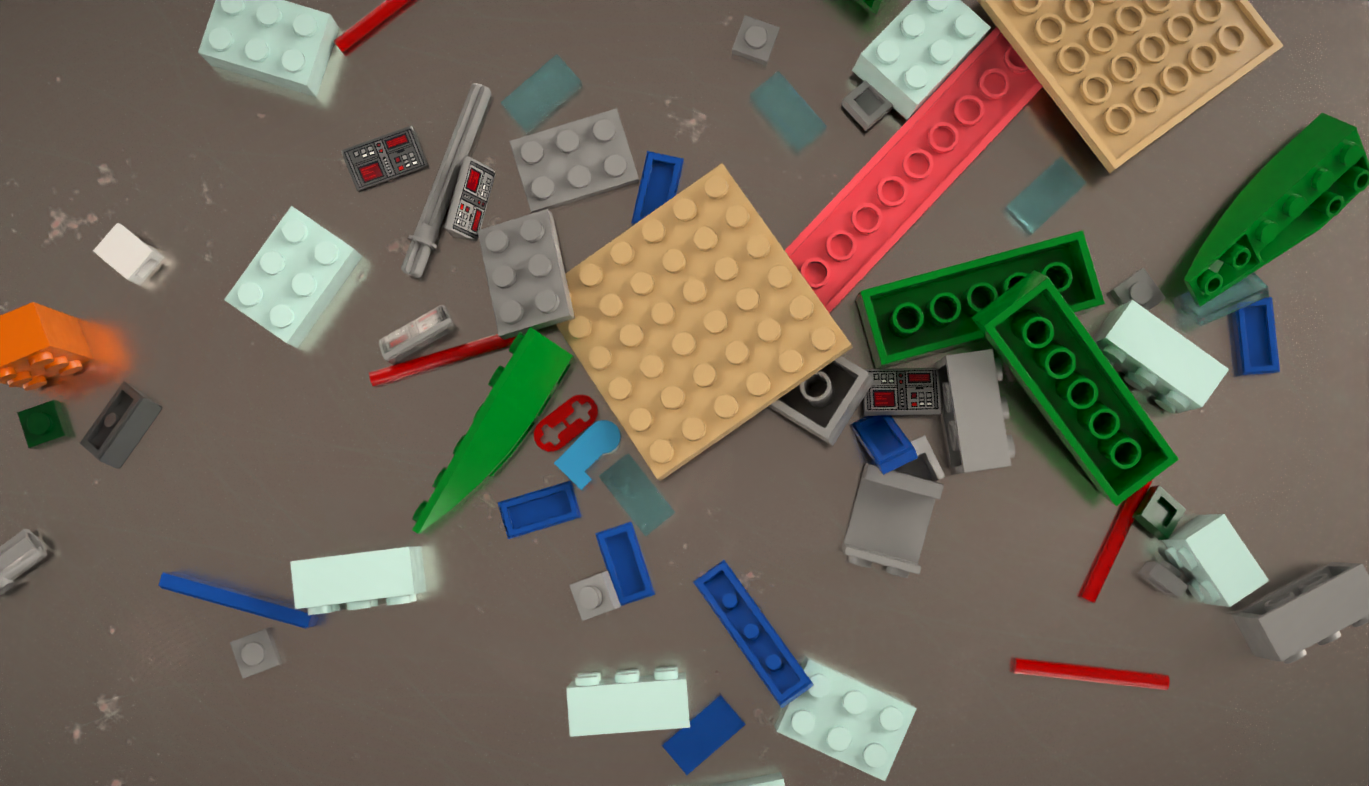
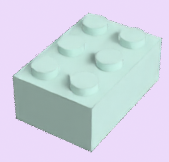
[198,0,339,97]
[852,0,991,120]
[224,206,363,348]
[1093,300,1229,413]
[290,546,426,615]
[774,656,917,781]
[566,666,690,737]

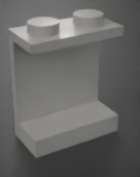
[842,462,944,578]

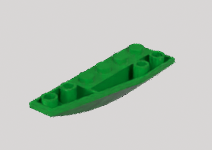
[1183,113,1369,307]
[412,327,575,534]

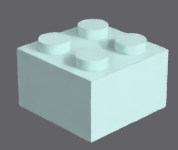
[1162,514,1269,607]

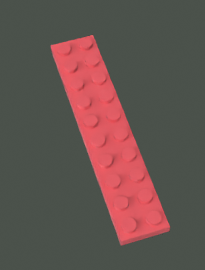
[785,27,1043,314]

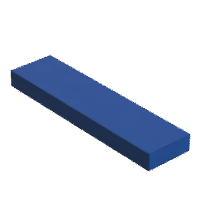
[693,560,814,708]
[158,572,320,629]

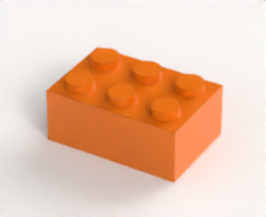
[0,302,93,391]

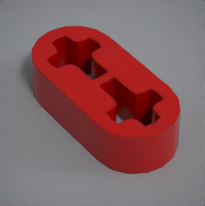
[534,394,599,453]

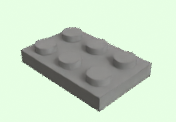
[509,108,639,213]
[478,209,575,340]

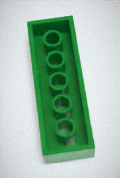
[856,230,1105,369]
[972,270,1179,506]

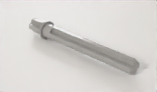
[401,83,491,278]

